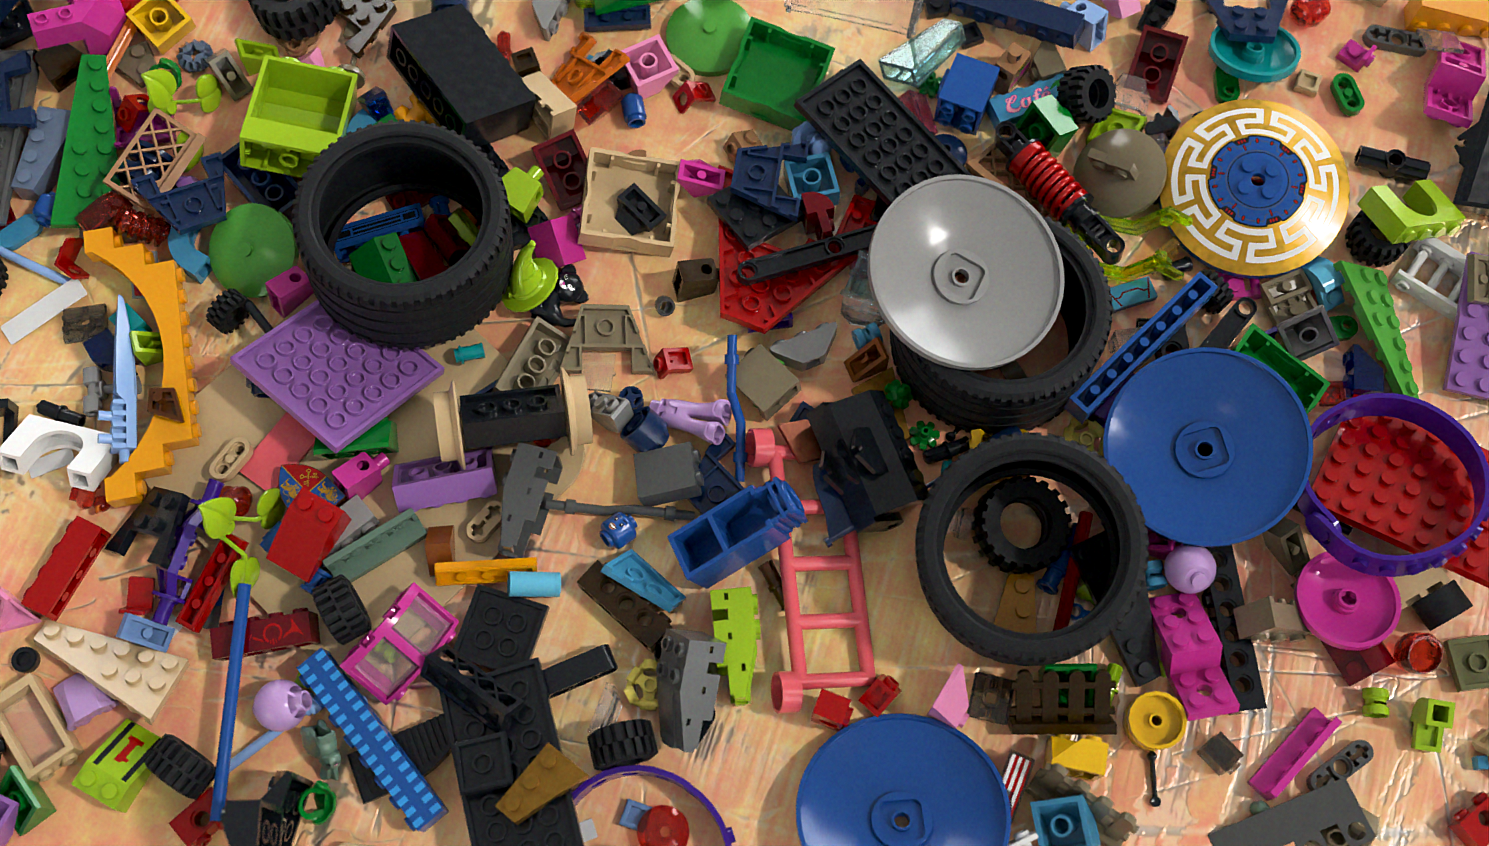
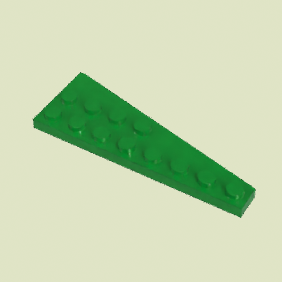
[50,54,125,228]

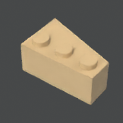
[522,71,577,140]
[1392,567,1451,610]

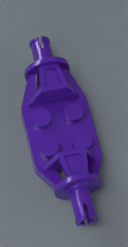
[151,478,225,626]

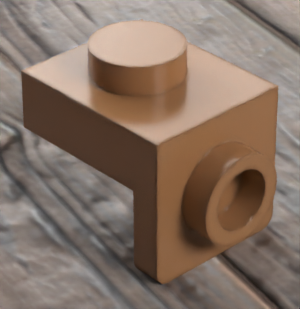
[723,129,763,164]

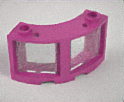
[339,582,459,705]

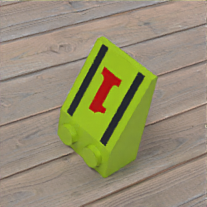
[71,718,161,813]

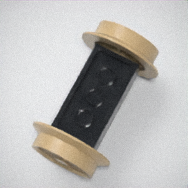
[433,367,593,470]

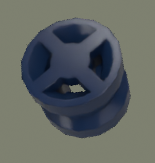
[619,386,644,414]

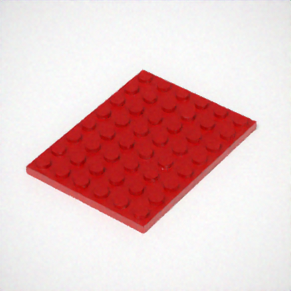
[1311,392,1489,588]

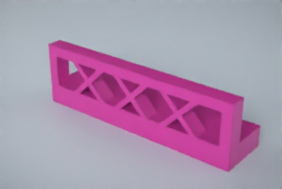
[1247,707,1342,801]

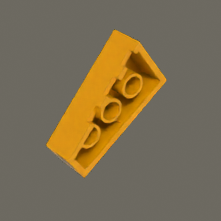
[1404,0,1489,38]

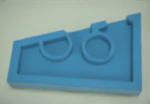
[600,549,686,612]

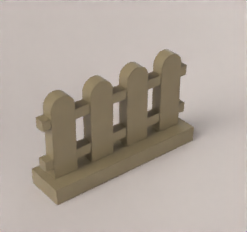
[1025,763,1139,846]

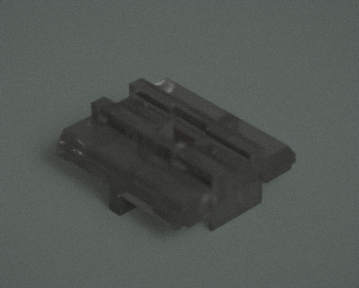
[62,303,108,344]
[967,672,1014,725]

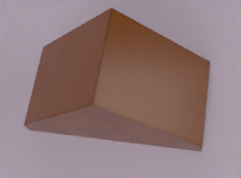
[844,337,889,382]
[424,525,455,577]

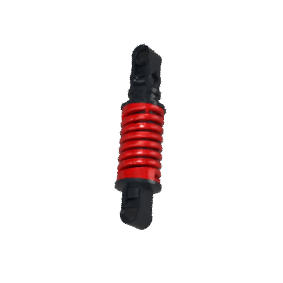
[994,121,1125,265]

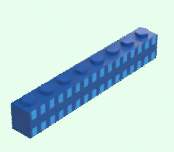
[1064,271,1218,424]
[296,648,449,832]

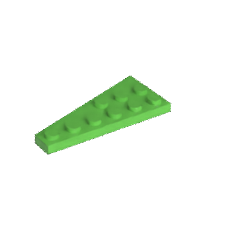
[1333,260,1419,399]

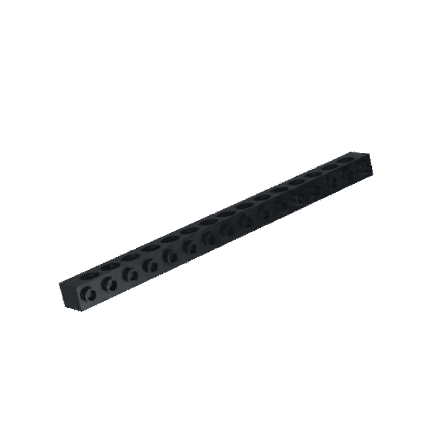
[1154,326,1267,715]

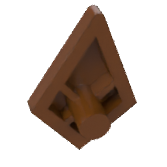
[147,388,185,423]

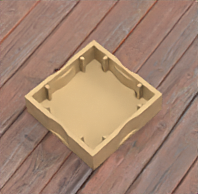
[578,147,680,258]

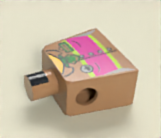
[994,42,1032,95]

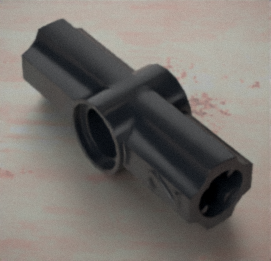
[1354,145,1431,181]

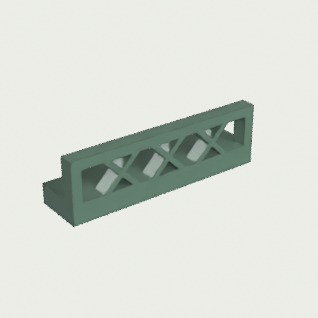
[323,508,427,583]

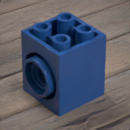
[933,53,1000,136]

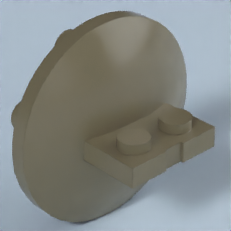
[1073,129,1167,219]

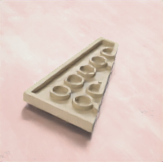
[33,620,190,726]

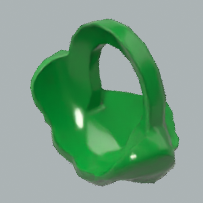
[148,58,182,92]
[297,781,337,825]

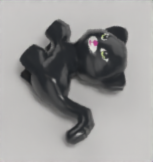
[530,264,589,328]

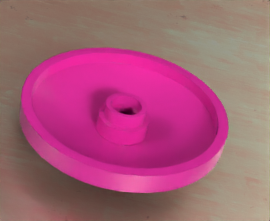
[1294,552,1402,651]

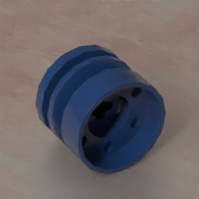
[115,139,174,195]

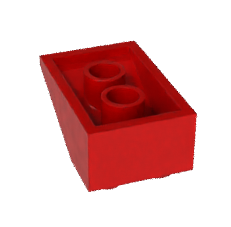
[266,487,352,583]

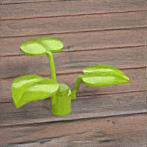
[141,69,222,173]
[198,488,286,599]

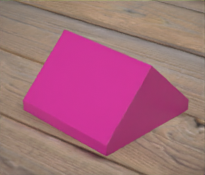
[528,214,586,268]

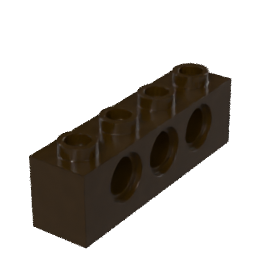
[577,560,672,653]

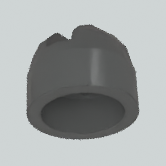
[655,295,675,316]

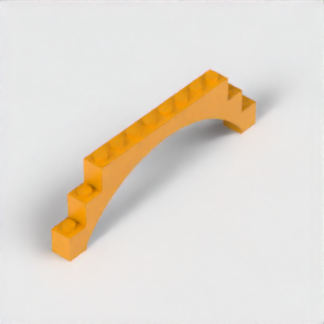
[83,227,202,508]

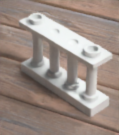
[1389,238,1466,322]

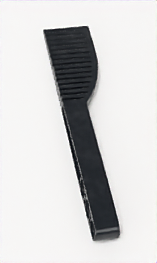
[347,644,618,804]

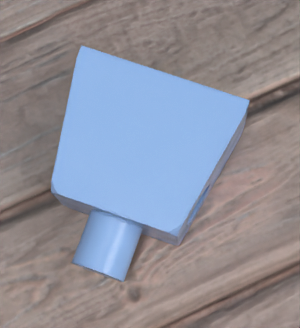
[1059,0,1109,52]

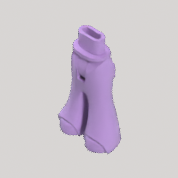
[649,398,732,445]

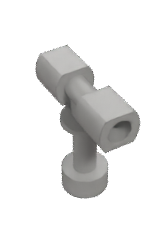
[83,366,142,417]

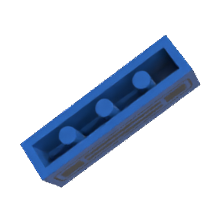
[334,202,429,264]

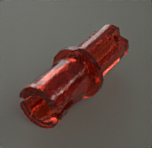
[497,31,513,63]

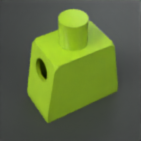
[502,165,544,224]

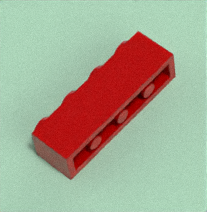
[20,516,112,621]

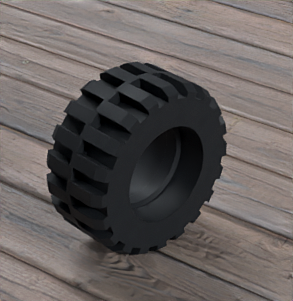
[248,0,340,41]
[971,476,1072,574]

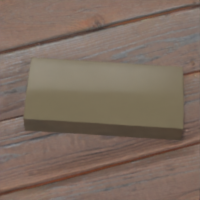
[491,316,570,392]

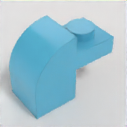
[1302,256,1345,312]

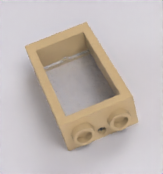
[0,673,85,783]

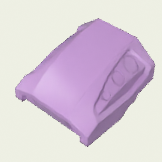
[53,672,119,732]

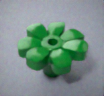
[915,72,942,98]
[884,379,913,410]
[909,421,940,451]

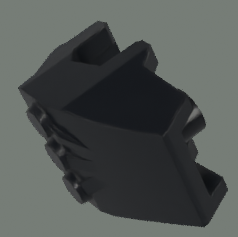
[1137,0,1177,32]
[590,49,630,91]
[1145,105,1181,144]

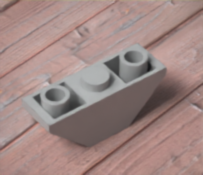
[532,0,571,41]
[769,321,837,372]
[589,391,634,433]

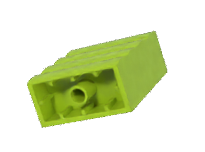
[239,55,358,178]

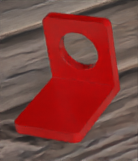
[672,80,716,114]
[115,94,149,133]
[54,237,90,279]
[119,576,155,615]

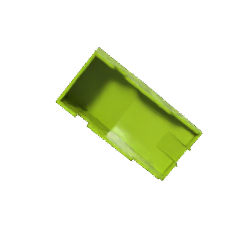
[710,586,761,707]

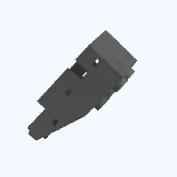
[498,442,563,559]
[656,628,727,752]

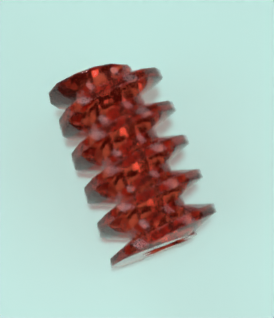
[115,205,171,247]

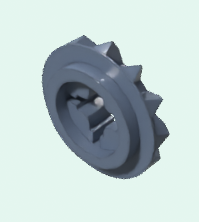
[176,39,213,72]

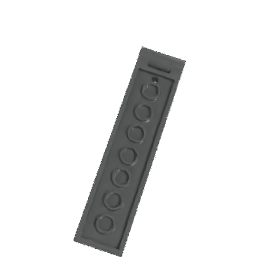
[0,49,40,226]

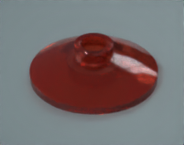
[637,805,690,846]

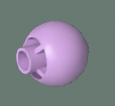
[1164,544,1216,594]
[252,679,312,732]

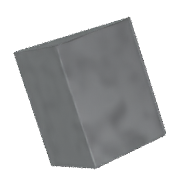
[1276,304,1340,361]

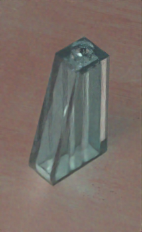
[878,18,966,88]

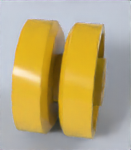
[1122,691,1187,751]

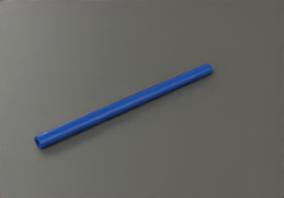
[209,583,251,821]

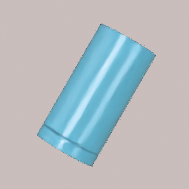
[507,571,561,597]

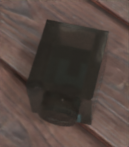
[1196,731,1244,776]

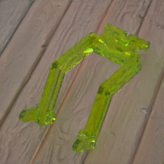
[1064,206,1193,282]

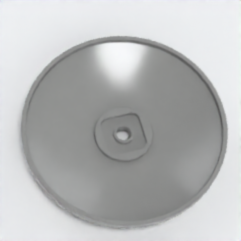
[867,174,1064,371]

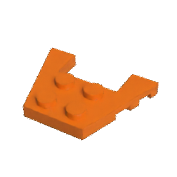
[551,31,631,104]

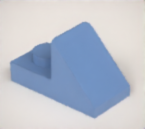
[116,613,175,653]

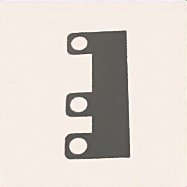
[1208,777,1374,846]

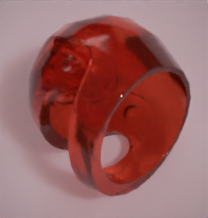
[1290,0,1331,28]
[1393,632,1443,675]

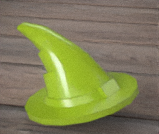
[502,240,558,313]

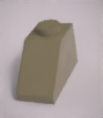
[1029,41,1067,82]
[204,48,254,101]
[1262,517,1310,576]

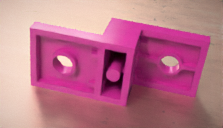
[1423,35,1486,129]
[1149,592,1240,721]

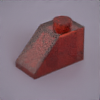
[576,78,624,126]
[75,190,133,231]

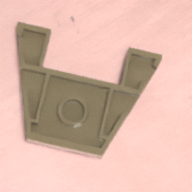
[560,304,654,375]

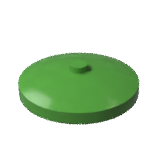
[666,0,750,77]
[209,203,299,298]

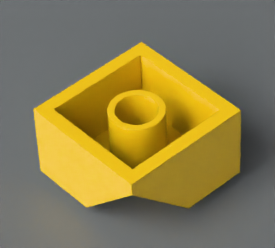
[126,0,196,55]
[1043,734,1109,782]

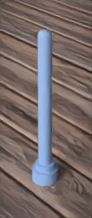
[0,246,71,285]
[214,692,323,779]

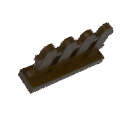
[1008,669,1117,734]

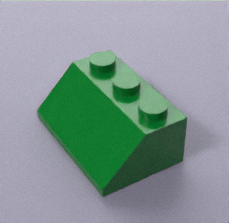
[348,232,417,283]
[313,417,399,460]

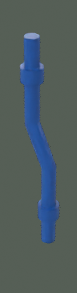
[725,335,748,482]

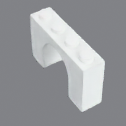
[0,414,119,492]

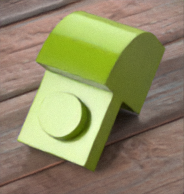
[1410,697,1456,753]

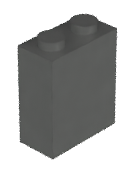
[634,441,704,506]

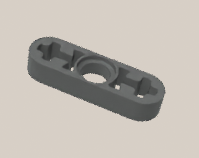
[1362,25,1431,57]
[1306,740,1374,791]

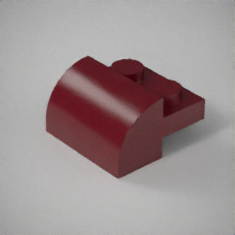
[800,192,835,246]
[424,214,471,267]
[1321,641,1396,687]

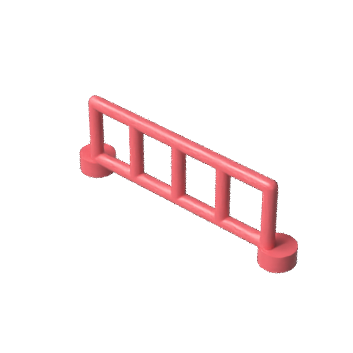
[745,428,876,713]

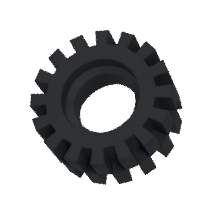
[1200,269,1234,314]
[206,288,250,334]

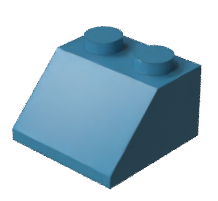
[1030,794,1101,846]

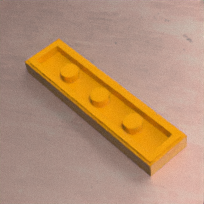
[434,557,537,586]

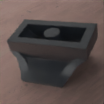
[615,183,667,236]

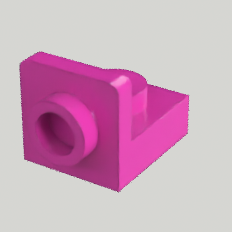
[1335,39,1377,73]

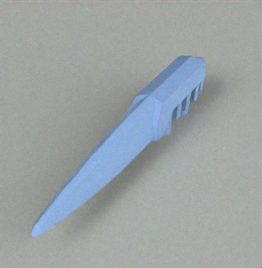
[97,294,138,464]

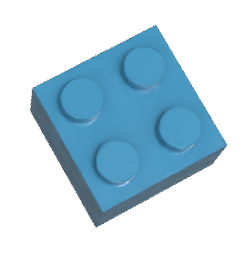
[783,151,840,209]

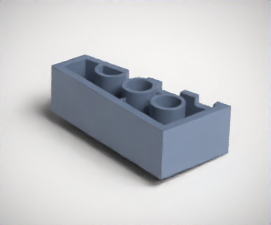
[11,106,71,201]

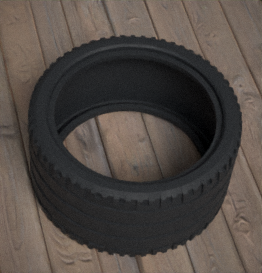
[292,120,514,350]
[890,213,1113,435]
[915,432,1149,666]

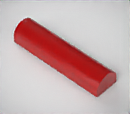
[175,534,249,633]

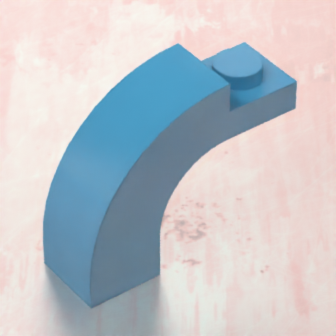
[168,225,212,284]

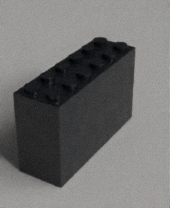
[387,3,536,147]

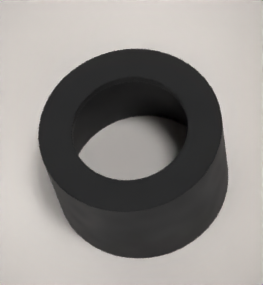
[1411,580,1473,631]

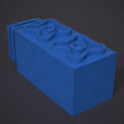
[667,476,808,589]

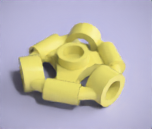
[1062,418,1105,456]
[623,659,659,711]

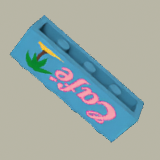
[986,73,1064,130]

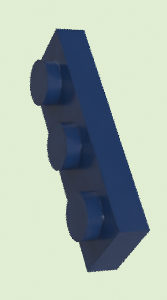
[584,5,651,32]

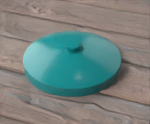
[1208,26,1301,83]

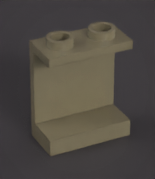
[725,344,802,421]

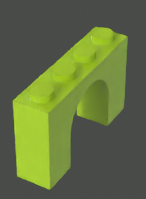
[1357,179,1466,244]

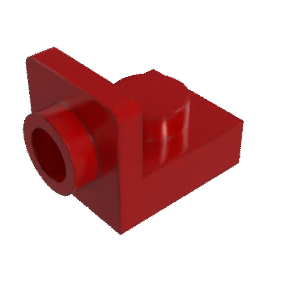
[653,347,694,379]
[859,674,902,717]

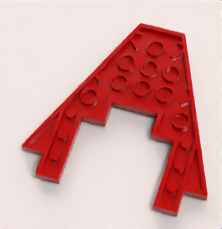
[718,165,878,334]

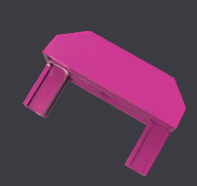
[27,0,126,55]

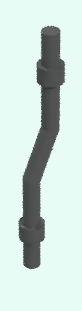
[545,499,695,521]

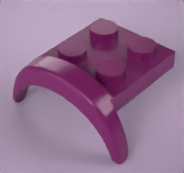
[109,86,177,150]

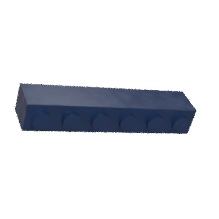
[949,0,1085,49]

